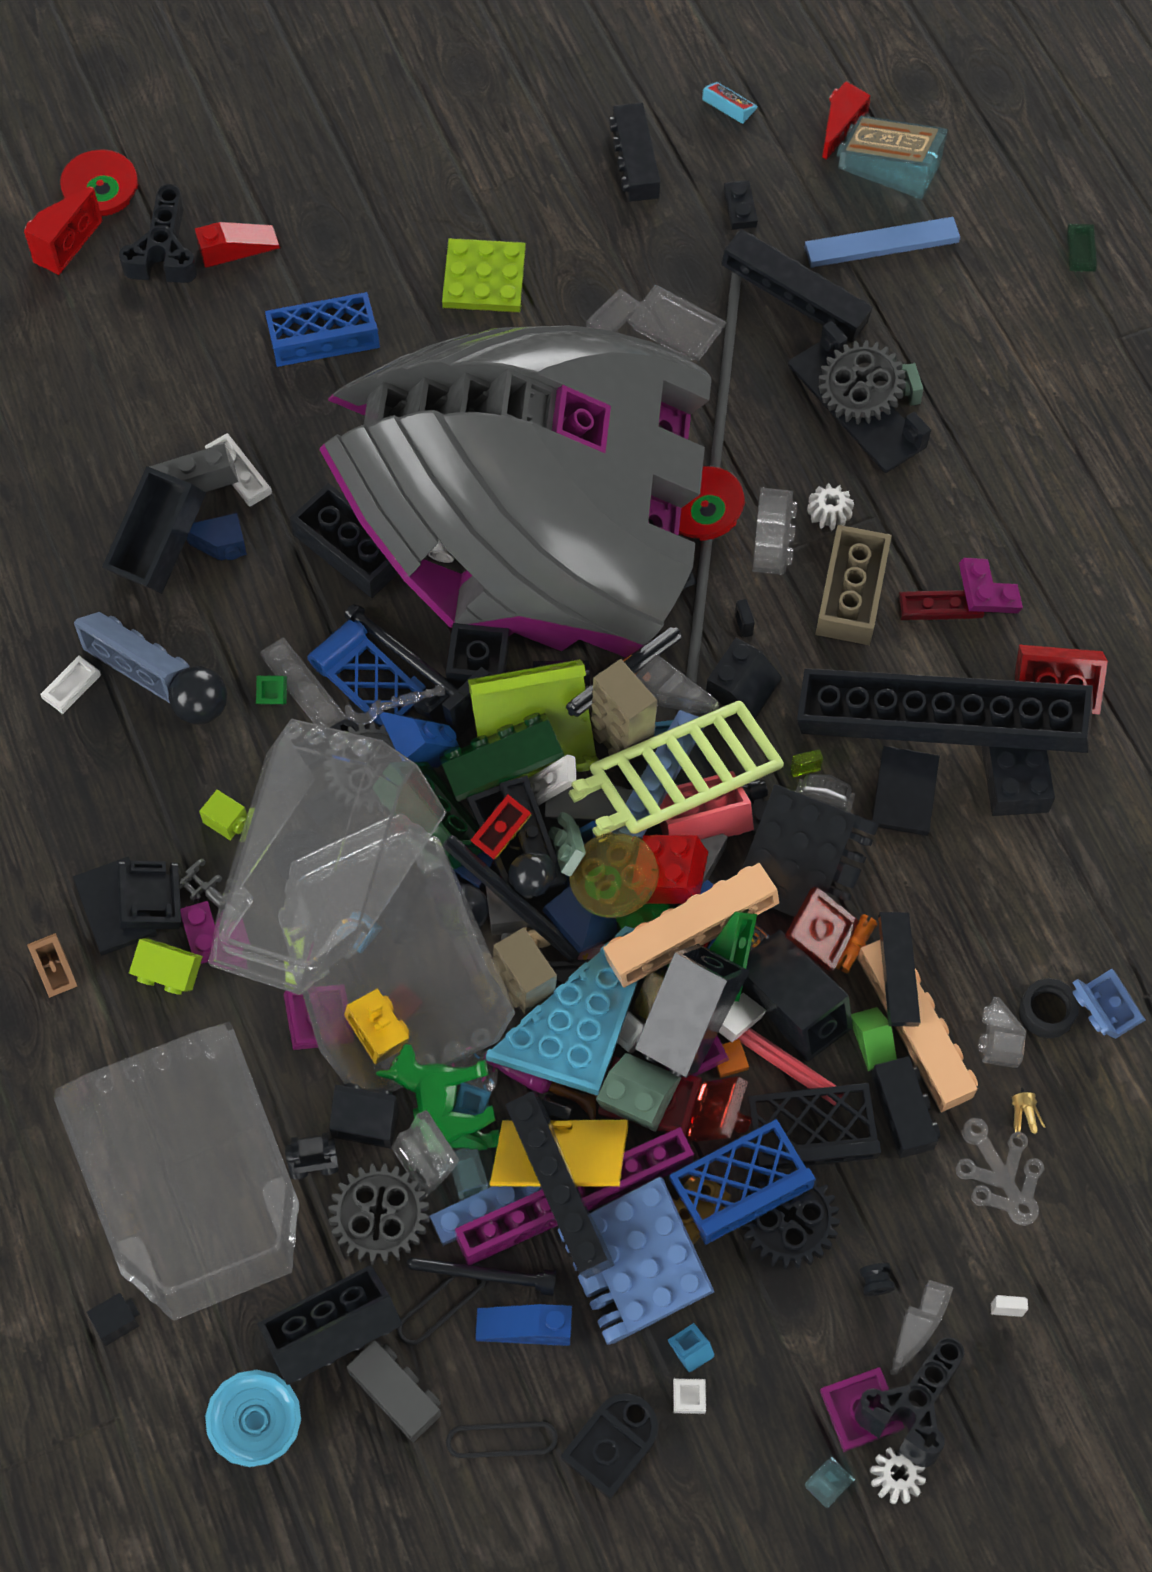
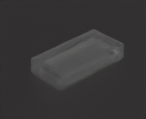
[586,289,640,332]

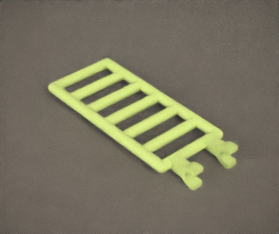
[568,701,784,840]

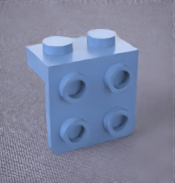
[1073,969,1145,1039]

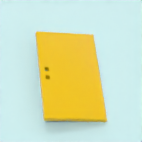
[490,1120,628,1186]

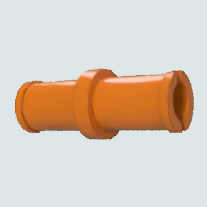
[832,914,878,973]

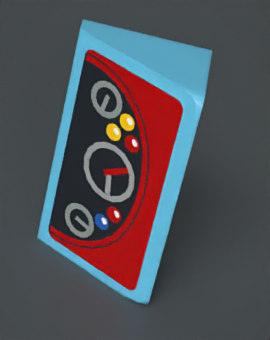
[702,82,757,124]

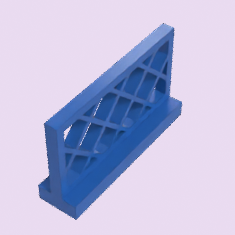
[265,292,380,367]
[669,1119,815,1245]

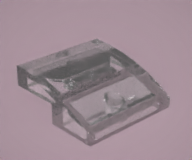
[391,1110,459,1196]

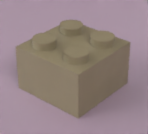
[491,927,557,1014]

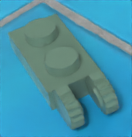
[548,812,586,876]

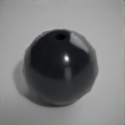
[168,666,228,725]

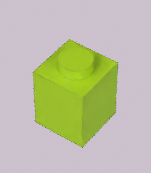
[199,790,248,841]

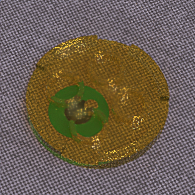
[569,832,659,918]

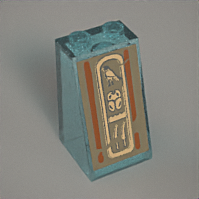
[837,116,948,199]

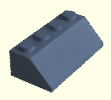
[74,612,190,703]

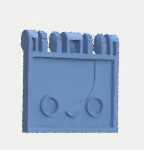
[558,1177,714,1345]

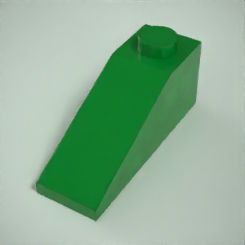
[709,911,757,1002]

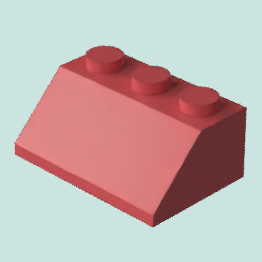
[660,771,754,840]

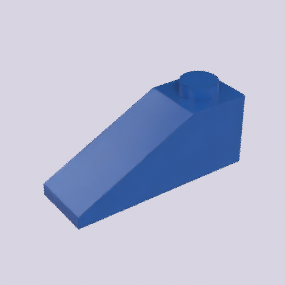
[475,1304,572,1346]

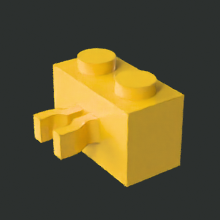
[344,988,410,1065]

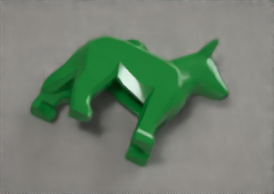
[375,1043,500,1150]

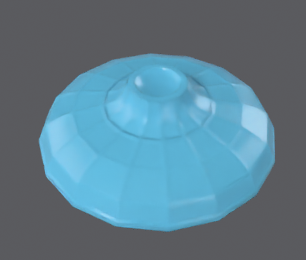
[205,1370,301,1467]

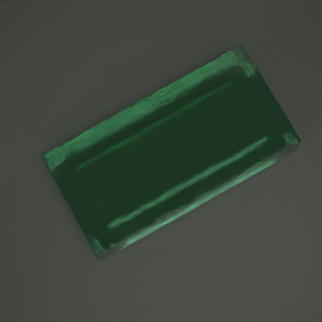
[1067,224,1097,272]

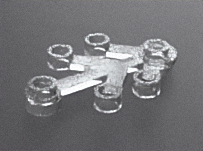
[956,1118,1044,1225]

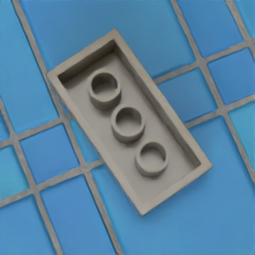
[815,525,892,645]
[591,659,657,763]

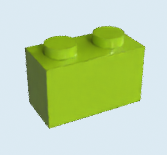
[129,938,203,995]

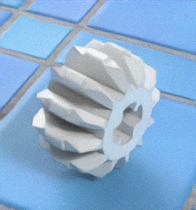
[807,483,854,531]
[870,1447,926,1504]

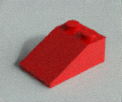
[24,186,102,275]

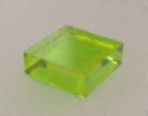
[790,750,823,777]

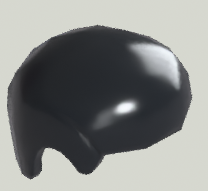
[509,851,556,898]

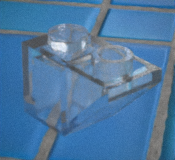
[978,997,1026,1068]

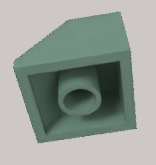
[596,1053,681,1132]

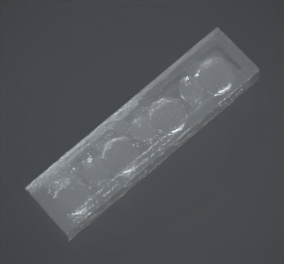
[261,637,347,732]

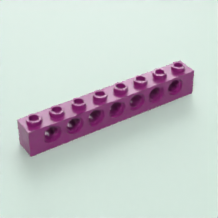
[455,1127,694,1265]

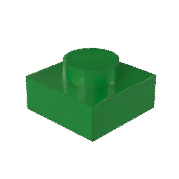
[256,676,287,705]

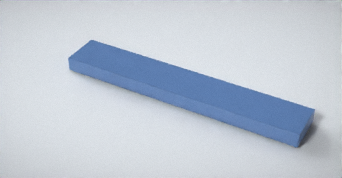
[804,217,960,267]

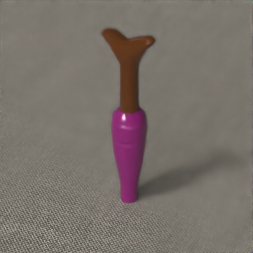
[483,1050,597,1120]

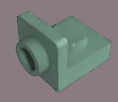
[901,363,923,406]

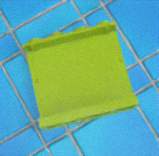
[468,659,599,787]

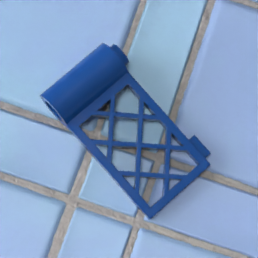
[307,620,426,732]

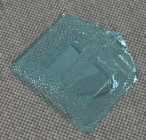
[805,1456,854,1508]

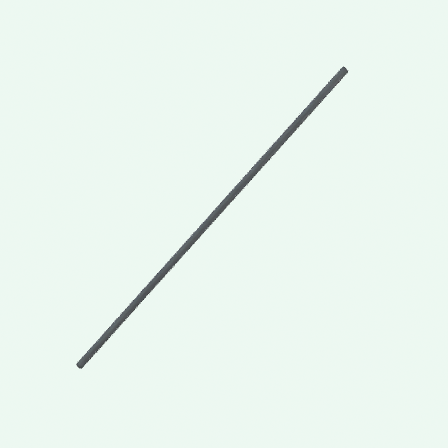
[682,232,742,714]

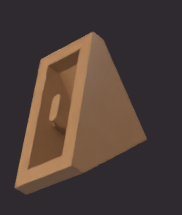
[27,933,77,998]

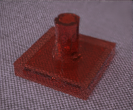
[785,887,860,971]
[686,1076,751,1142]

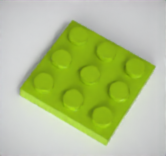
[442,239,526,312]

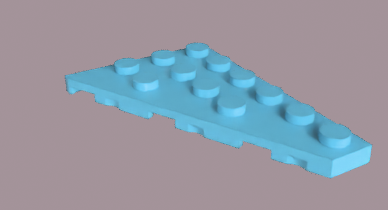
[486,926,639,1096]

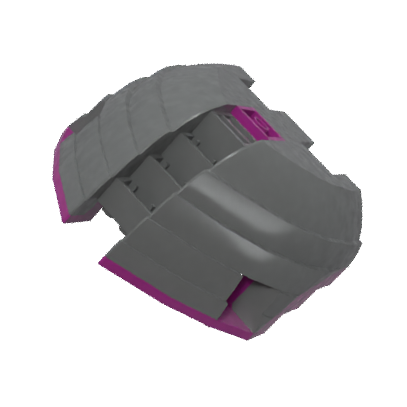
[320,325,711,657]

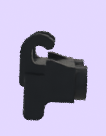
[285,1132,339,1179]

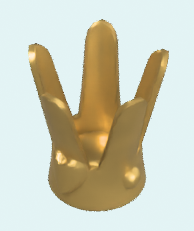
[1011,1088,1045,1135]

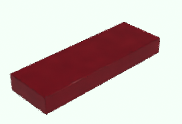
[898,590,984,620]

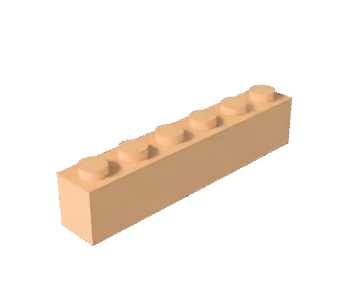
[603,863,779,988]
[857,940,978,1113]

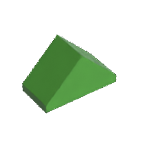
[851,1007,897,1071]

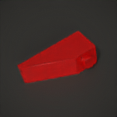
[823,82,871,160]
[195,222,280,268]

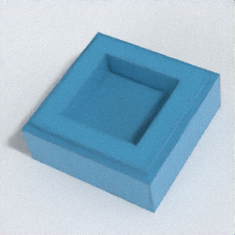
[453,1082,491,1115]

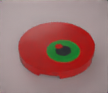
[60,150,138,216]
[679,466,745,541]

